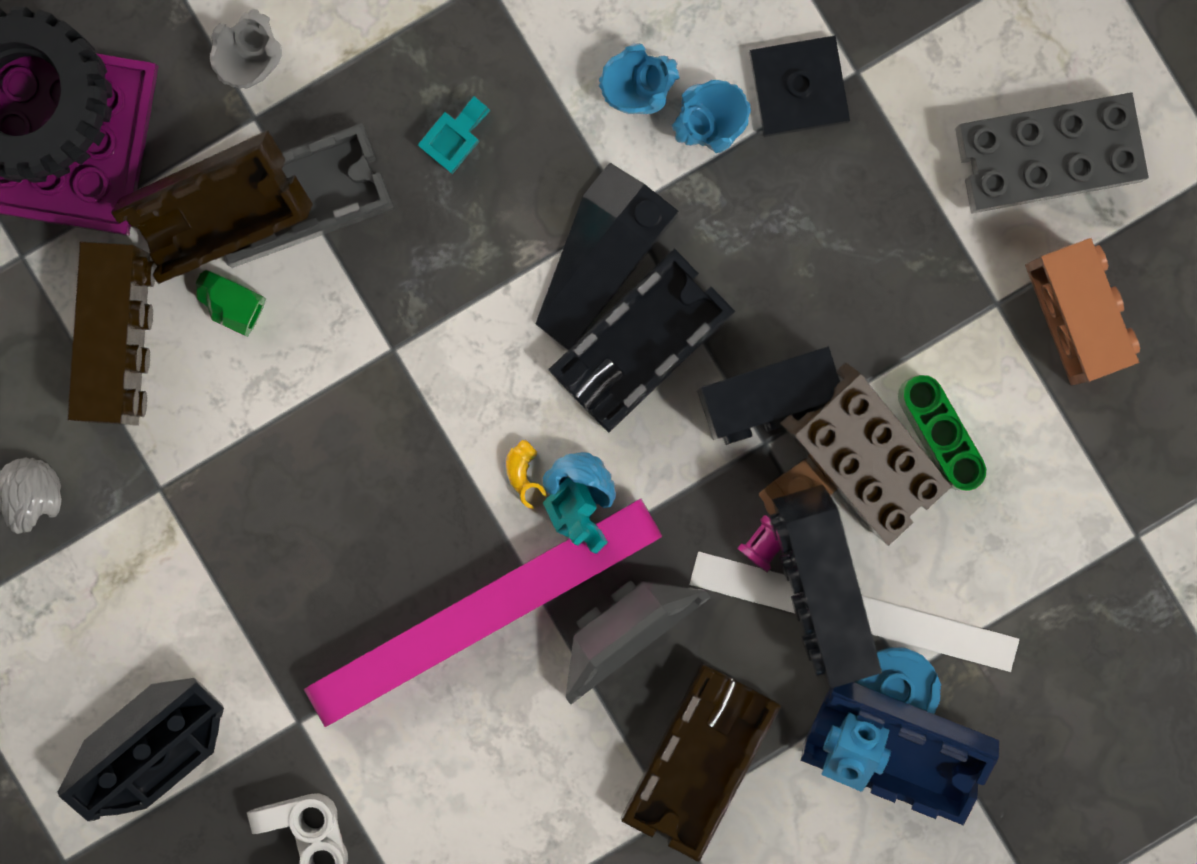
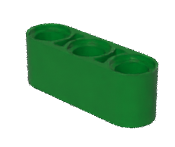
[898,375,987,491]

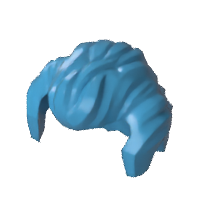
[599,43,680,114]
[671,80,751,153]
[543,452,616,519]

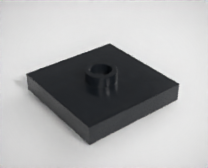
[749,35,850,137]

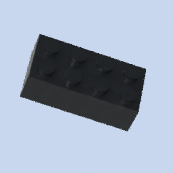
[769,484,882,688]

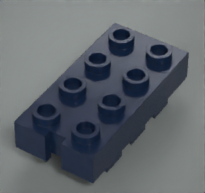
[800,682,999,826]

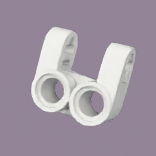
[247,793,348,864]

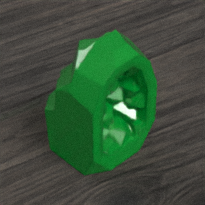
[195,269,266,337]

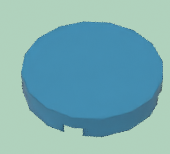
[854,647,941,714]

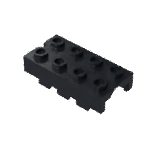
[548,248,735,433]

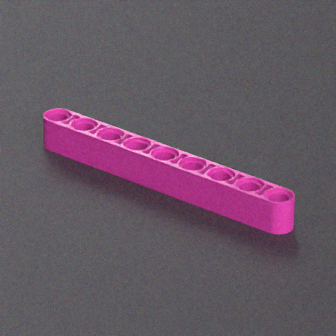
[303,498,662,727]

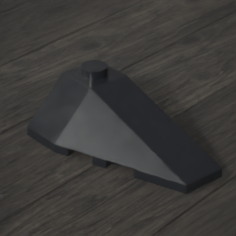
[535,163,679,350]

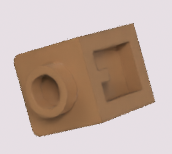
[759,457,836,515]

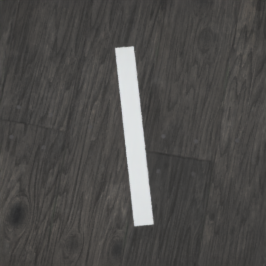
[689,551,1020,672]

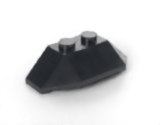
[58,677,224,822]

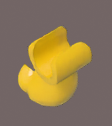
[505,440,546,509]

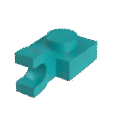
[418,96,491,174]
[543,477,608,554]

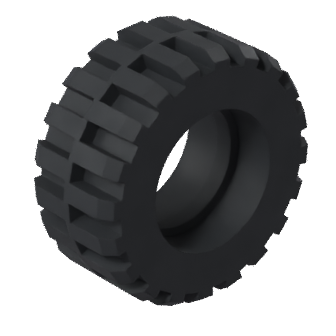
[0,6,113,183]

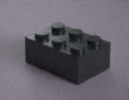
[697,346,840,445]

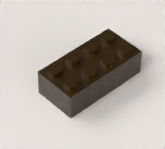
[68,242,156,426]

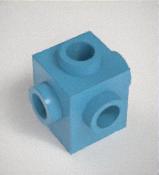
[821,713,891,792]

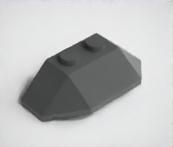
[566,580,711,705]

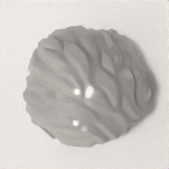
[210,9,282,89]
[0,457,61,534]

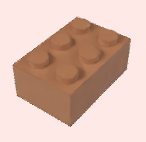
[1025,238,1140,386]

